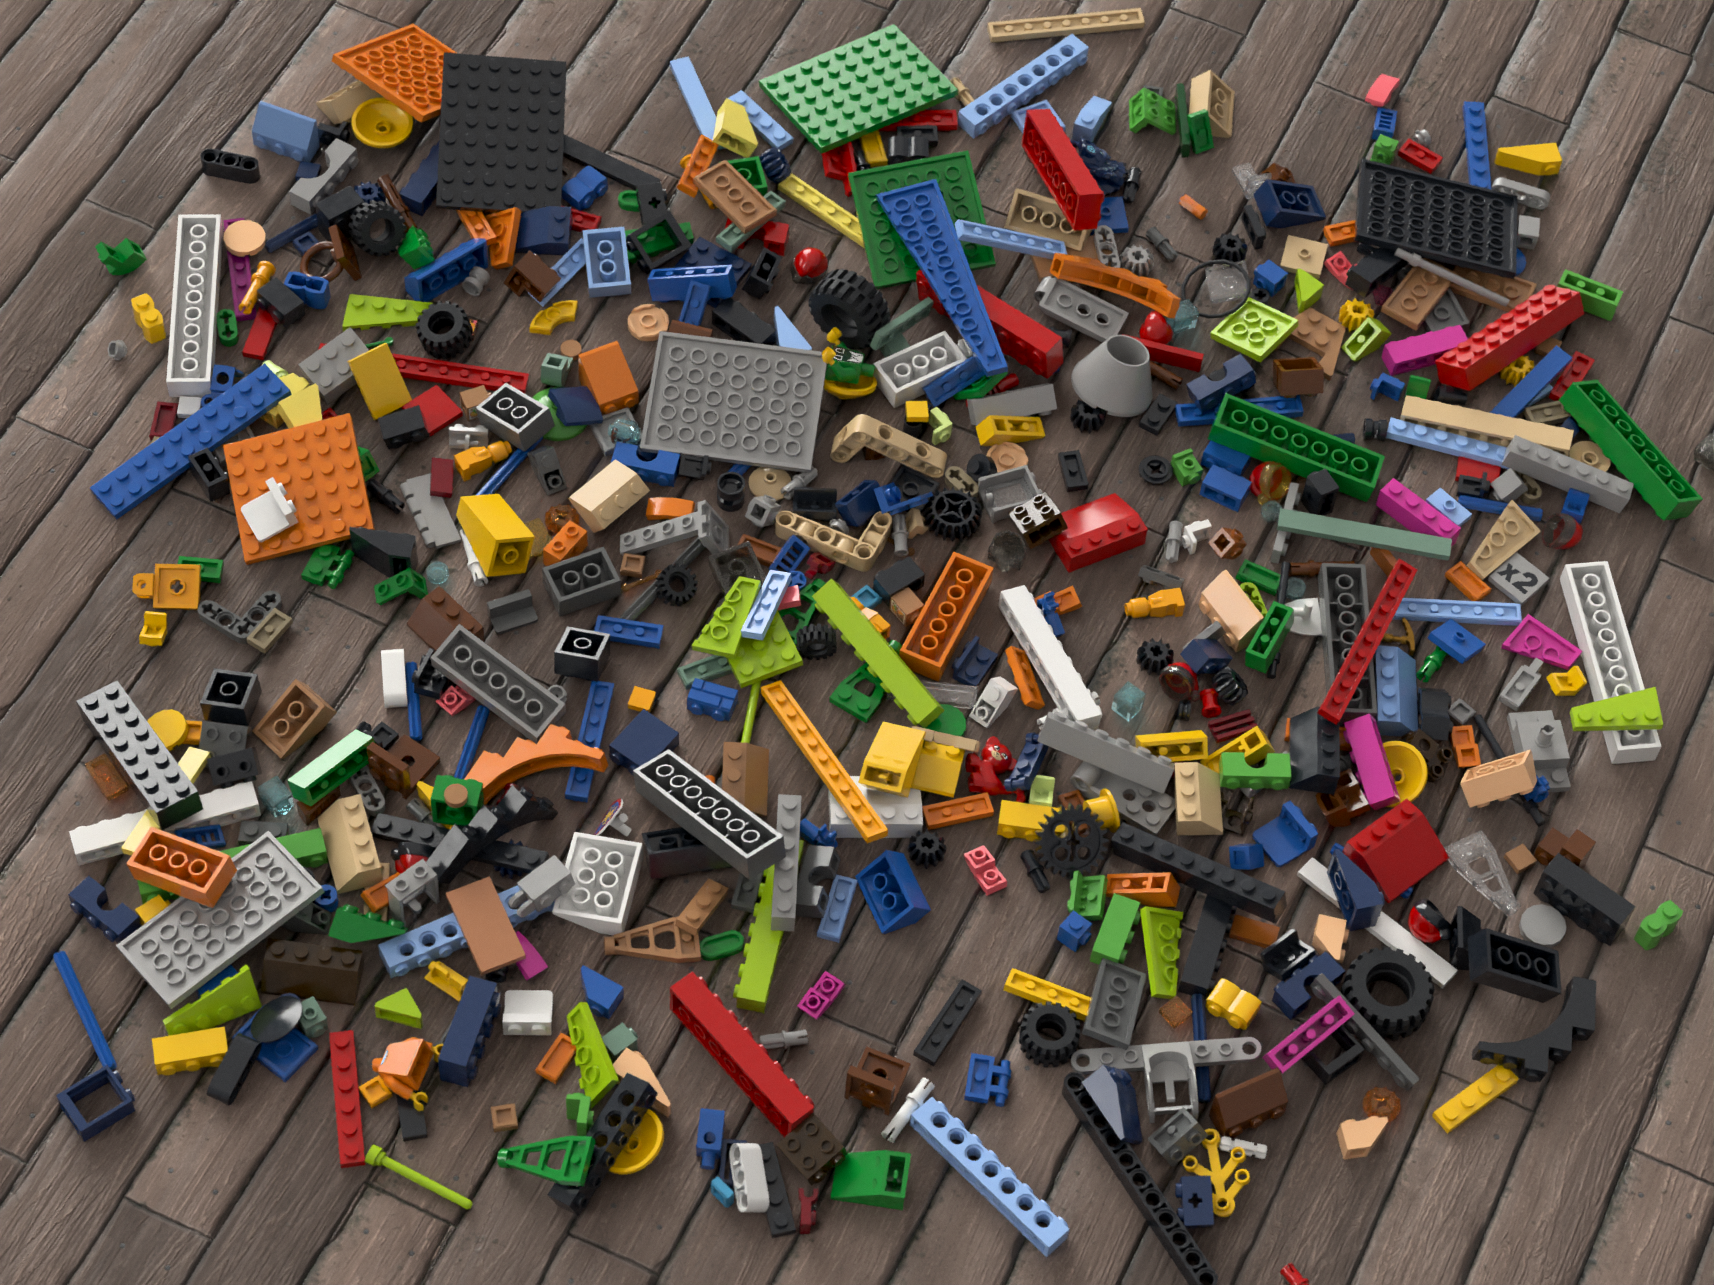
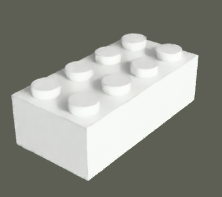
[873,331,966,408]

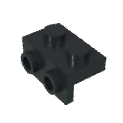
[793,487,837,521]
[411,648,450,700]
[1260,928,1316,981]

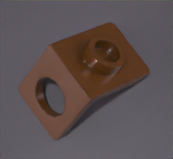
[1258,163,1295,186]

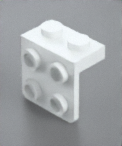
[241,477,298,542]
[503,990,553,1035]

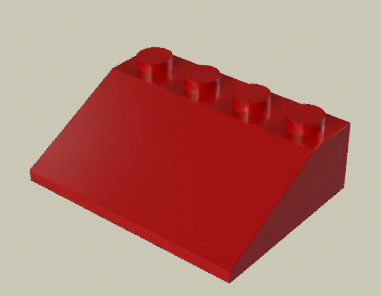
[1048,493,1148,573]
[1342,799,1449,903]

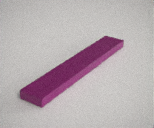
[223,218,256,322]

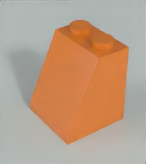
[578,341,639,416]

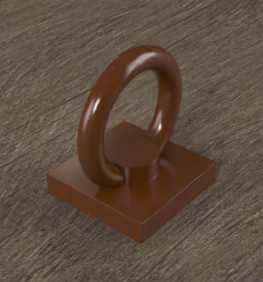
[300,224,362,282]

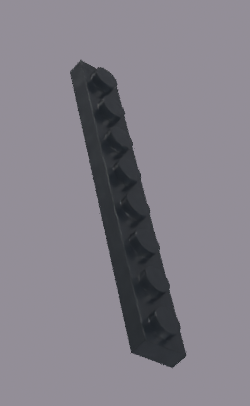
[371,813,549,874]

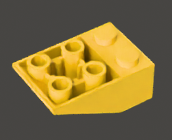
[858,722,926,798]

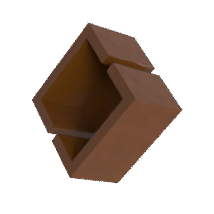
[1273,357,1324,398]

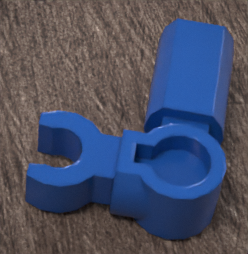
[1037,591,1065,637]
[800,819,838,848]

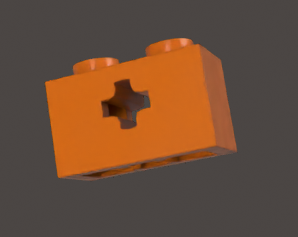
[543,520,588,566]

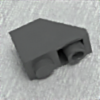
[527,445,567,495]
[281,902,332,935]

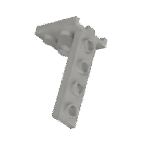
[620,500,730,564]

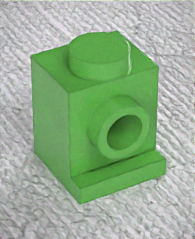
[1370,134,1399,165]
[1171,448,1203,487]

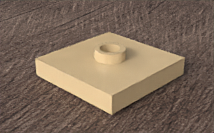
[1280,235,1328,279]

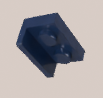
[951,636,998,690]

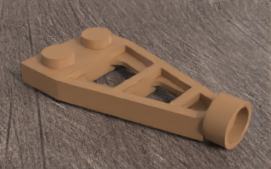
[604,917,701,963]

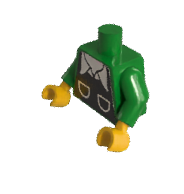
[822,327,875,384]

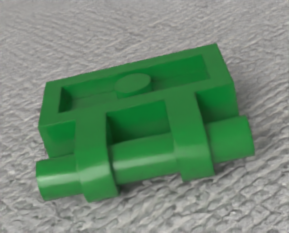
[301,544,354,589]

